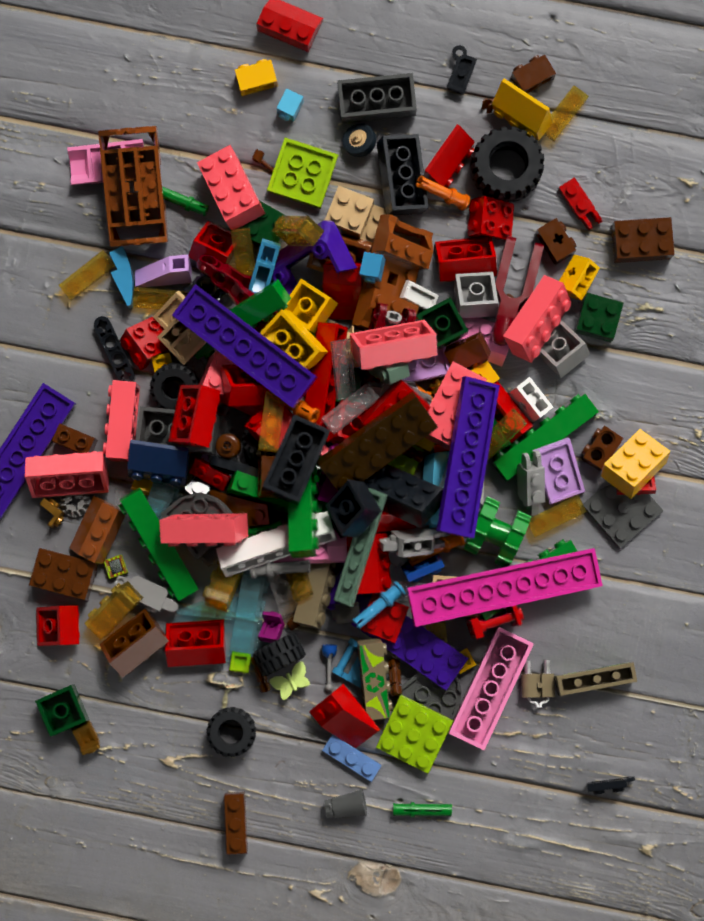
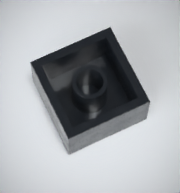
[325,479,382,538]

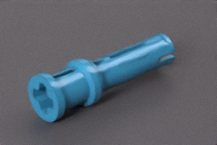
[352,581,406,629]

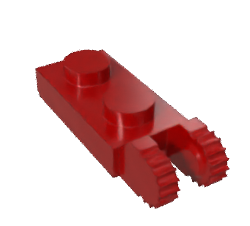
[558,177,602,230]

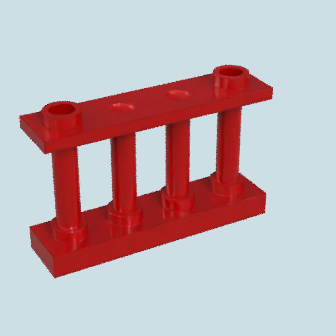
[466,605,524,639]

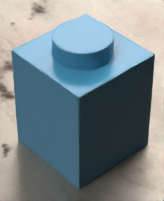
[359,252,386,284]

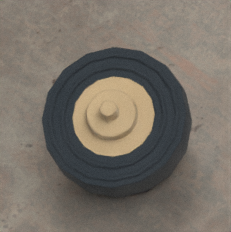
[342,123,377,157]

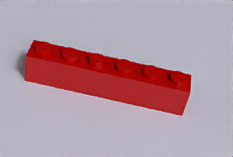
[305,322,348,442]

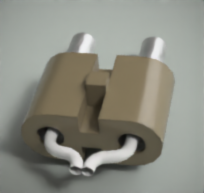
[521,660,555,707]

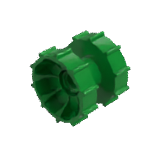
[463,496,531,567]

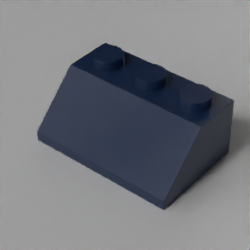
[127,440,190,486]

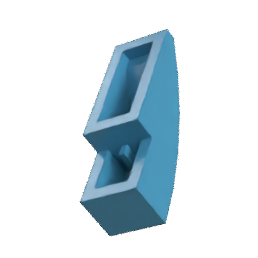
[248,238,281,293]
[109,246,134,309]

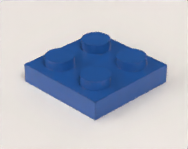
[401,554,445,582]

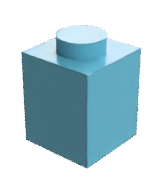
[276,88,304,121]

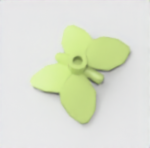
[269,661,310,700]

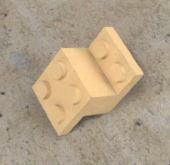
[324,186,386,242]
[153,291,207,365]

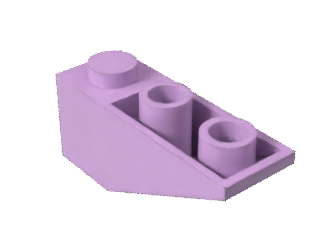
[135,254,192,288]

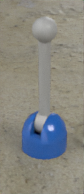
[322,644,337,691]

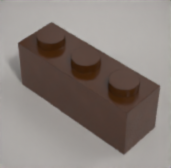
[224,792,248,854]

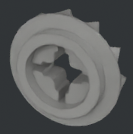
[60,494,91,517]

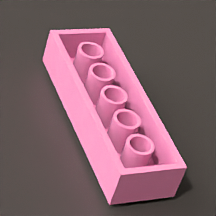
[448,627,534,750]

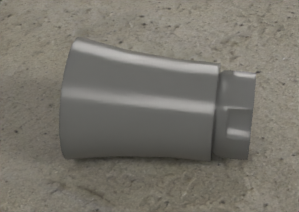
[324,789,367,819]

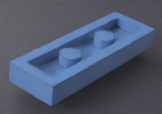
[322,734,382,782]

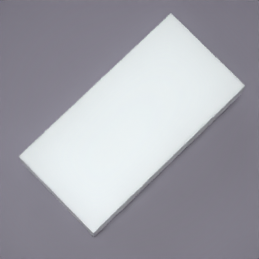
[399,280,439,311]

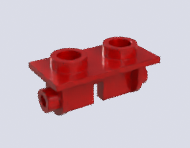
[189,458,232,491]

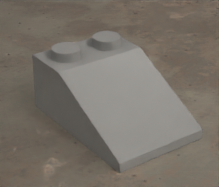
[539,320,590,378]

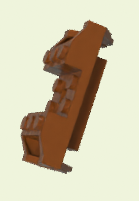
[98,126,168,247]
[352,214,433,331]

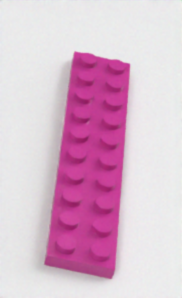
[406,548,603,627]

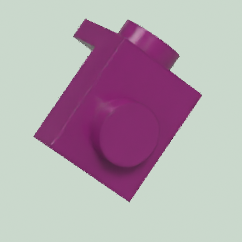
[258,611,285,643]

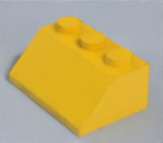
[492,78,552,141]
[260,309,328,370]

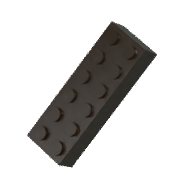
[317,391,438,491]

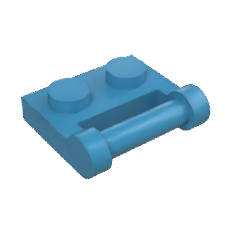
[332,638,362,689]

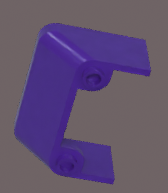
[272,220,357,295]

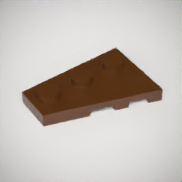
[210,490,272,526]

